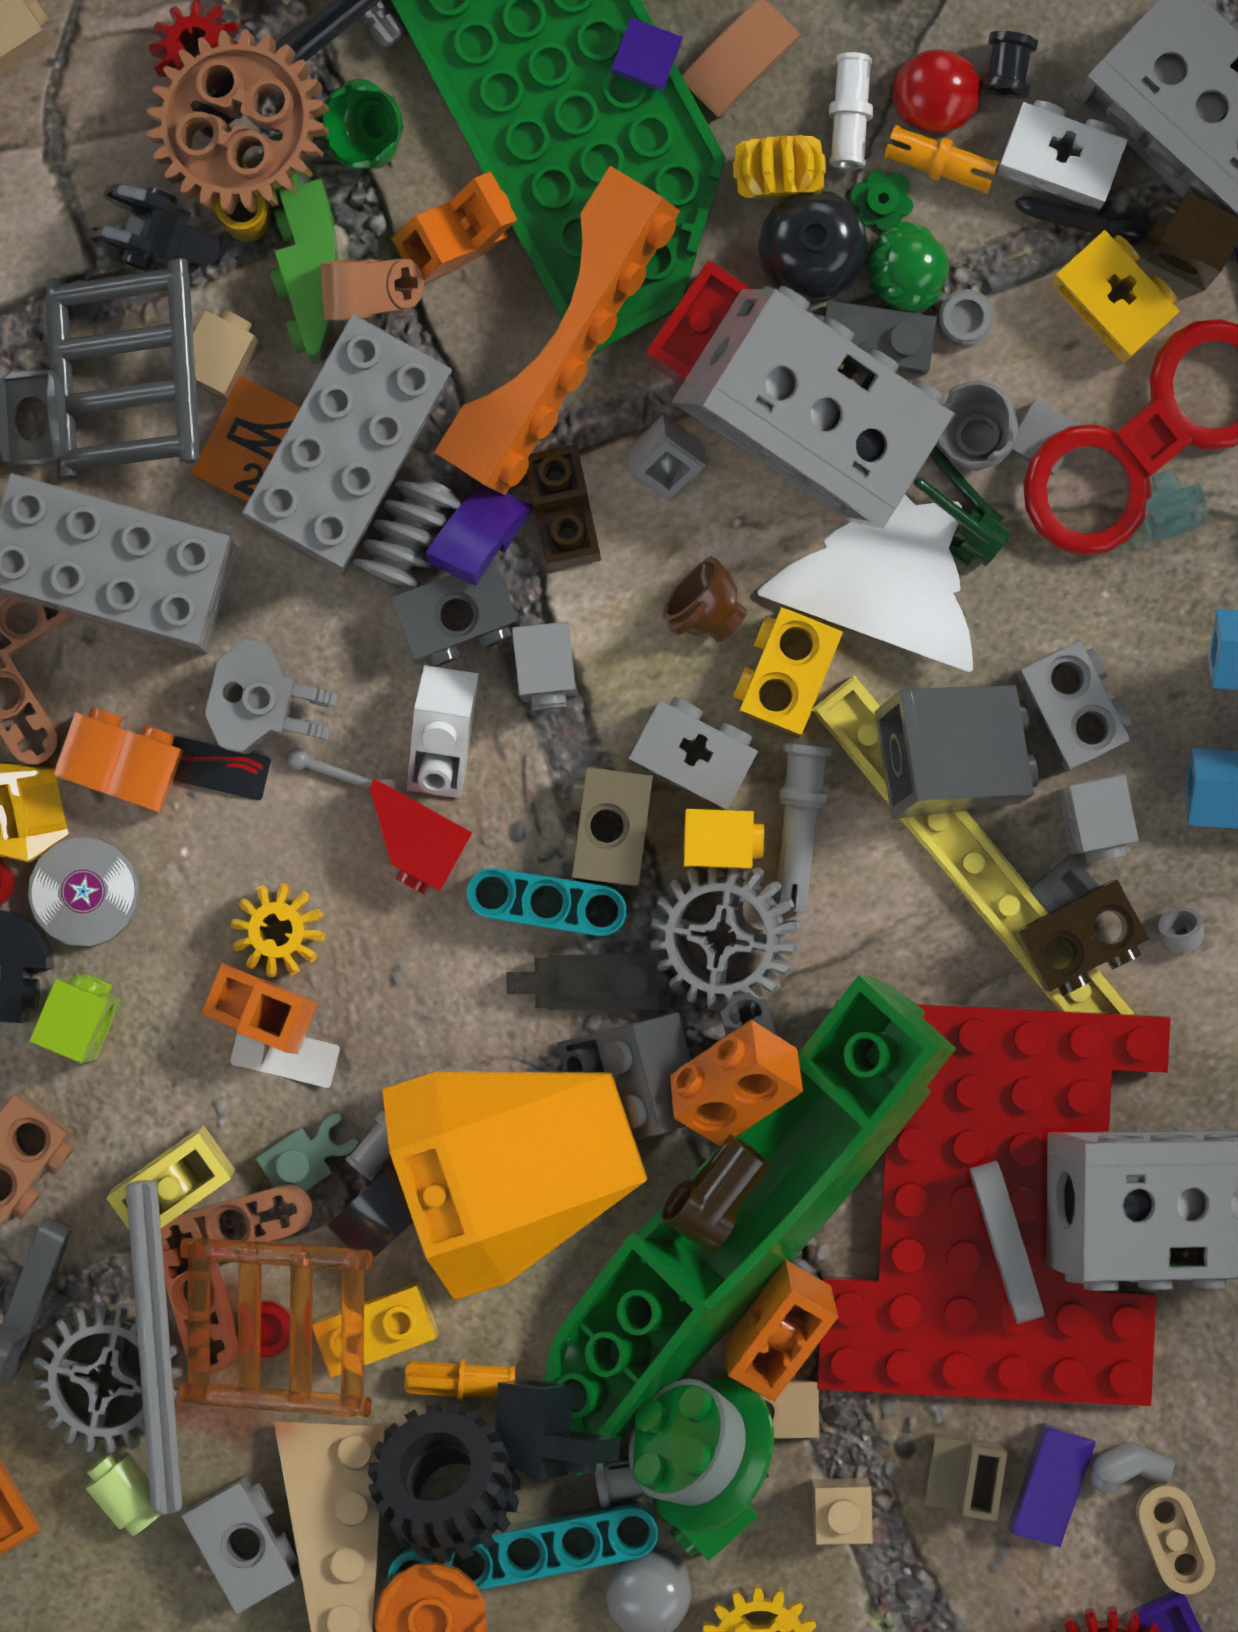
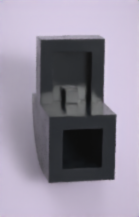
[0,910,54,1023]
[327,1164,413,1266]
[495,1378,620,1480]

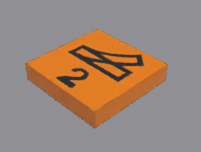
[191,376,301,503]

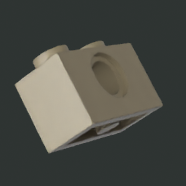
[563,767,653,887]

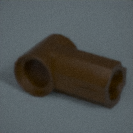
[661,1134,771,1252]

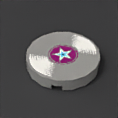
[28,837,140,946]

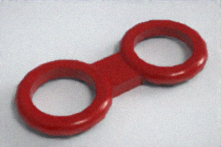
[1023,319,1238,556]

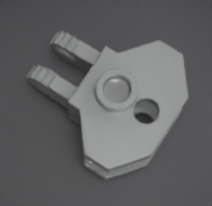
[205,638,338,755]

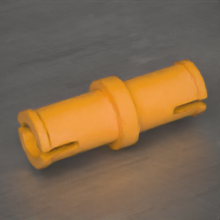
[884,125,1000,195]

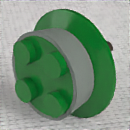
[629,1379,774,1533]

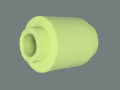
[85,1452,161,1536]

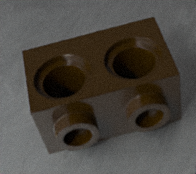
[1013,879,1149,996]

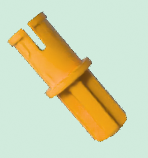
[404,1358,516,1403]

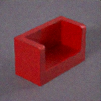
[646,260,752,385]

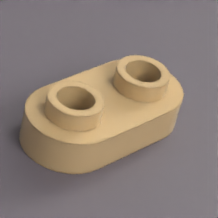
[1136,1483,1215,1595]

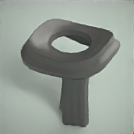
[0,370,66,466]

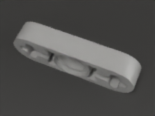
[969,1160,1044,1325]

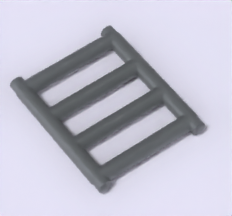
[46,258,200,480]

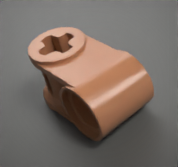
[320,259,424,320]

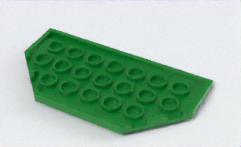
[390,0,726,357]

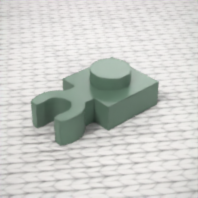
[255,1113,360,1199]

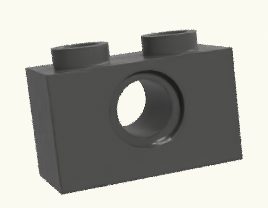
[390,558,520,667]

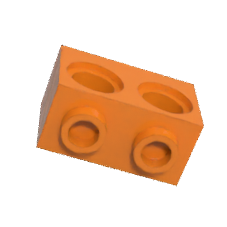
[670,1020,803,1146]

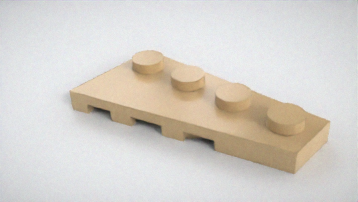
[274,1421,386,1632]

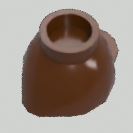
[662,556,747,642]

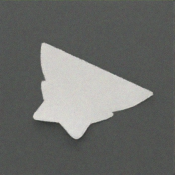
[758,495,973,672]

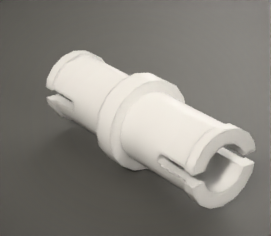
[829,52,873,170]

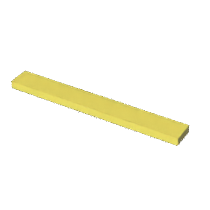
[811,675,1134,1014]

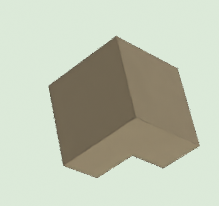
[922,1432,1008,1522]

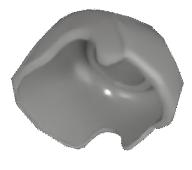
[937,380,1019,471]
[605,1547,692,1632]

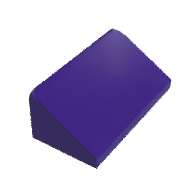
[1007,1423,1096,1547]

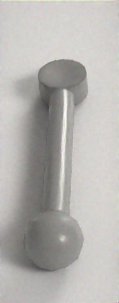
[287,748,398,791]

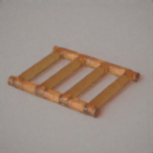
[179,1238,373,1417]

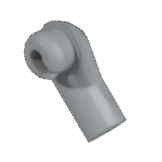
[1090,1442,1175,1493]

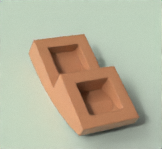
[682,0,802,117]

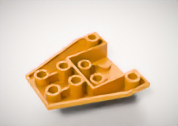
[382,1071,648,1300]

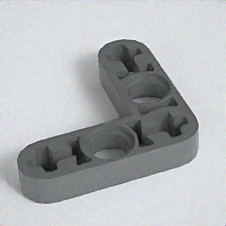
[0,1217,72,1388]

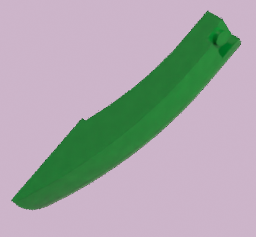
[544,975,956,1476]

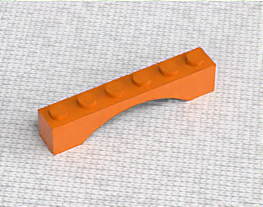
[434,166,680,495]

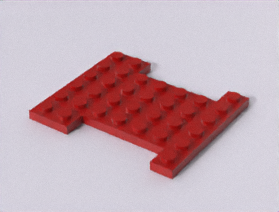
[817,1000,1171,1406]

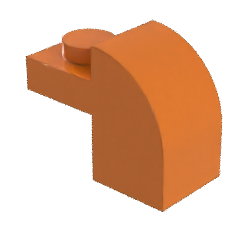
[391,171,518,284]
[201,963,319,1055]

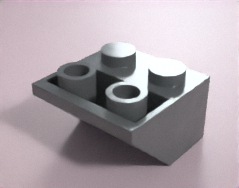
[557,1012,691,1140]

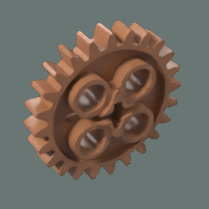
[147,29,329,214]

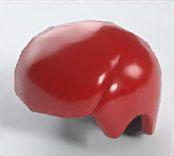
[891,49,982,134]

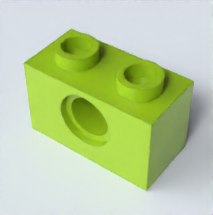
[29,972,122,1063]

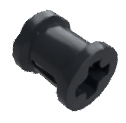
[981,31,1038,98]

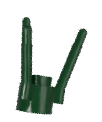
[914,446,1012,566]

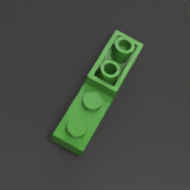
[257,133,338,364]

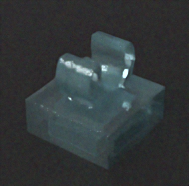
[1145,469,1207,542]

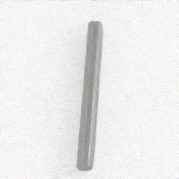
[126,1180,182,1514]

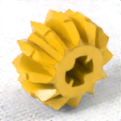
[733,135,826,199]
[231,883,326,977]

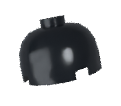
[757,190,868,303]

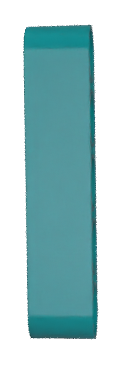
[388,1501,658,1590]

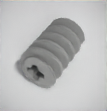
[352,466,462,589]

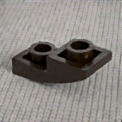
[526,444,601,572]

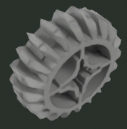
[651,867,800,1010]
[31,1302,183,1454]

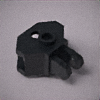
[88,183,221,271]

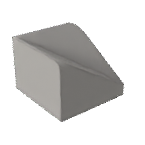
[627,414,707,501]

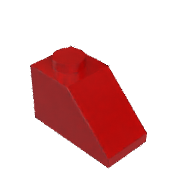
[368,778,472,895]

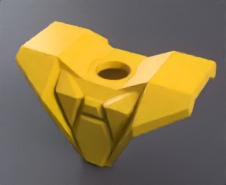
[0,763,69,863]

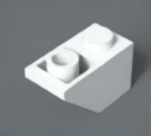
[407,665,479,799]

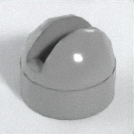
[1158,907,1205,956]

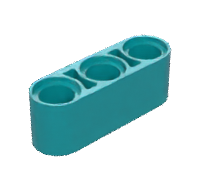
[467,868,626,936]

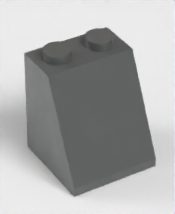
[875,685,1038,819]

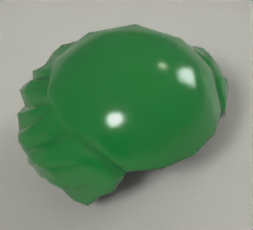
[320,79,404,170]
[865,221,950,312]

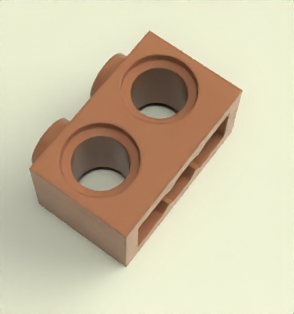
[0,1092,75,1224]

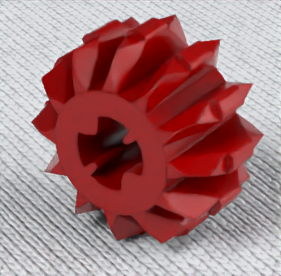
[149,1,239,92]

